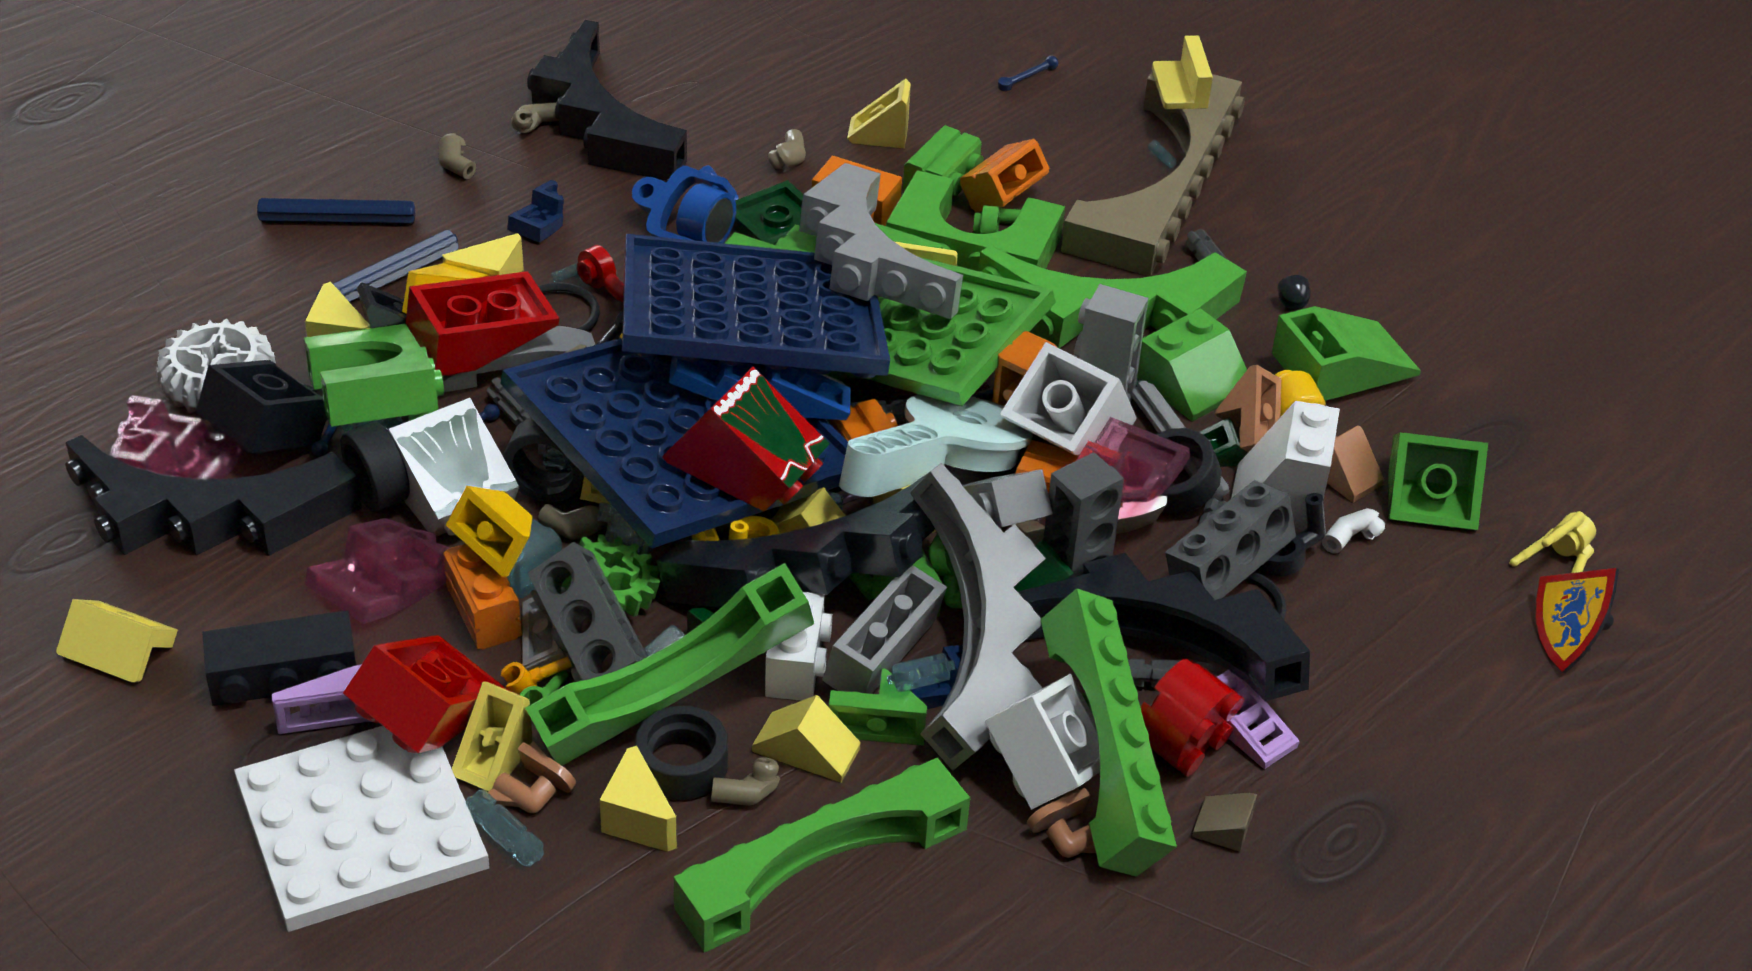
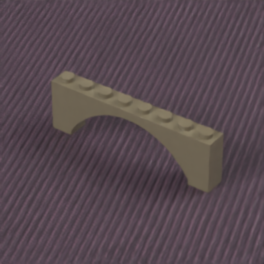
[1061,71,1245,276]

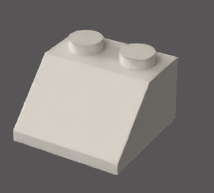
[985,673,1100,810]

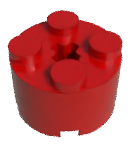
[1140,659,1245,777]

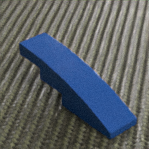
[669,356,850,420]

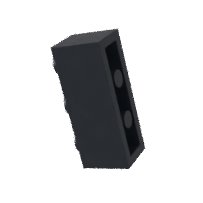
[202,610,356,706]

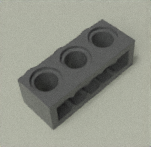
[1043,452,1124,578]
[1165,480,1296,600]
[527,542,648,682]

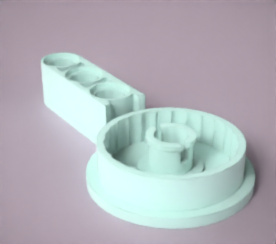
[839,394,1033,497]

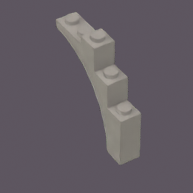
[799,163,963,319]
[910,463,1046,771]

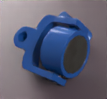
[632,165,739,243]

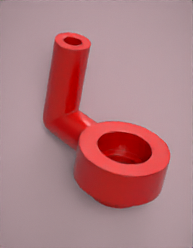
[577,245,624,302]

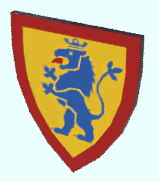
[1536,568,1619,673]

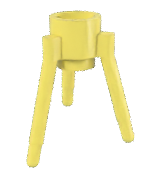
[1509,511,1596,573]

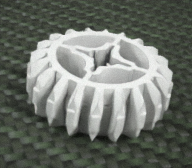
[156,319,276,413]

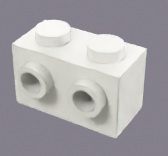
[765,592,832,701]

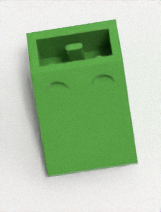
[1272,306,1421,401]

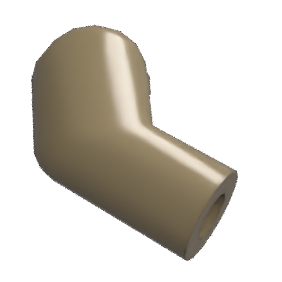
[511,103,559,134]
[768,129,806,170]
[438,133,476,179]
[711,758,780,806]

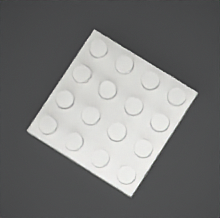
[234,726,489,932]

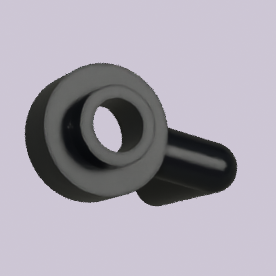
[1261,493,1326,576]

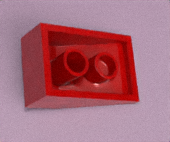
[406,271,560,376]
[343,635,509,754]

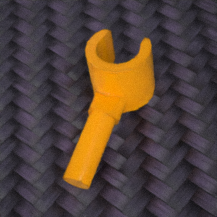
[501,656,572,695]

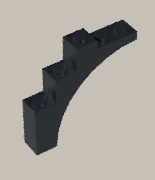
[527,20,687,181]
[65,435,362,556]
[656,472,935,608]
[1018,553,1310,701]

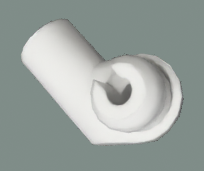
[1322,508,1385,554]

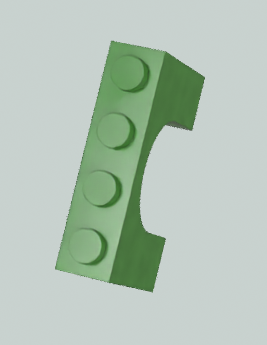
[886,170,1065,271]
[304,324,444,427]

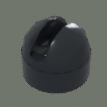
[1277,275,1311,311]

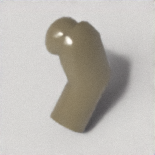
[538,504,608,541]

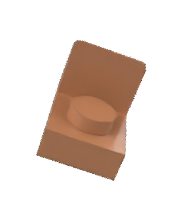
[1215,365,1281,452]
[1327,425,1384,503]

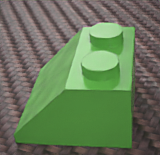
[1137,308,1247,422]
[1388,432,1488,530]

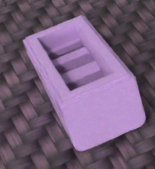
[272,664,369,734]
[1217,670,1299,769]

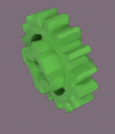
[562,534,660,617]

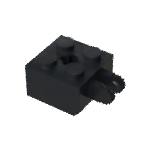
[196,360,328,455]

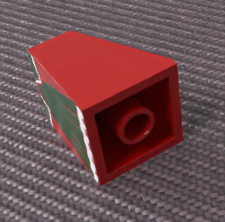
[662,366,830,511]

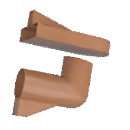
[485,741,577,814]
[1027,787,1096,858]

